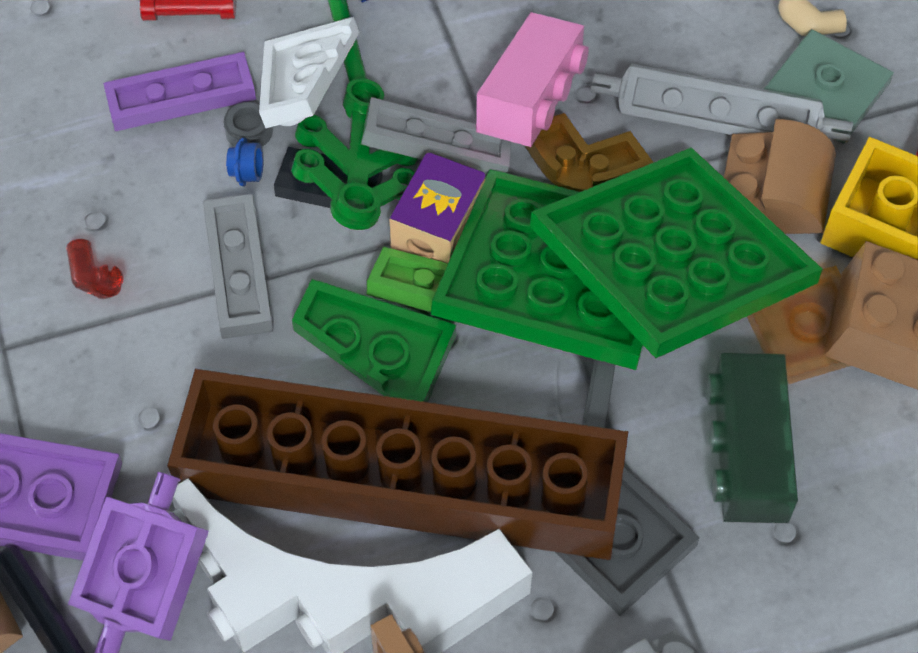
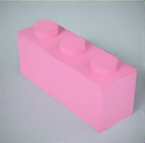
[476,12,589,147]

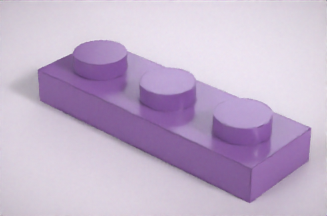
[103,52,256,132]

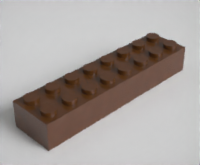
[167,369,629,560]

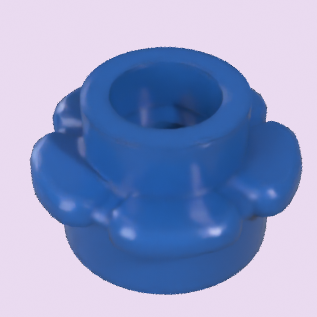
[226,138,263,187]

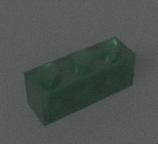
[706,353,798,523]

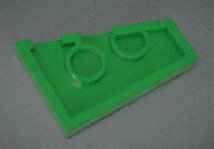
[292,279,456,402]

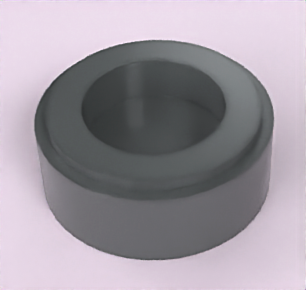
[223,101,273,147]

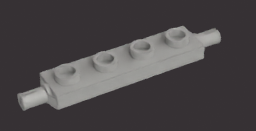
[591,64,853,142]

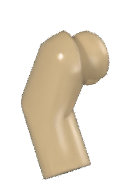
[778,0,847,36]

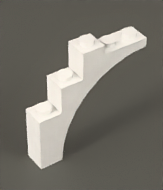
[172,479,532,653]

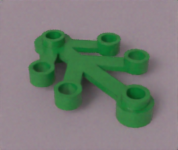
[291,78,418,230]

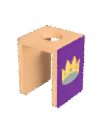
[389,153,485,263]

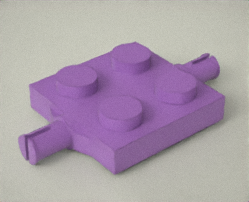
[68,472,209,653]

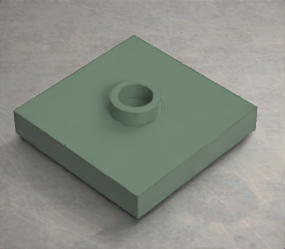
[764,29,894,144]

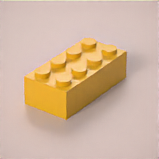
[820,136,918,260]

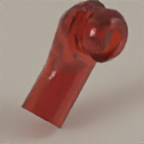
[66,239,124,299]

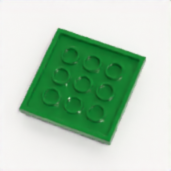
[529,147,823,359]
[431,169,644,370]

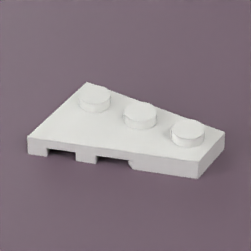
[259,17,360,128]

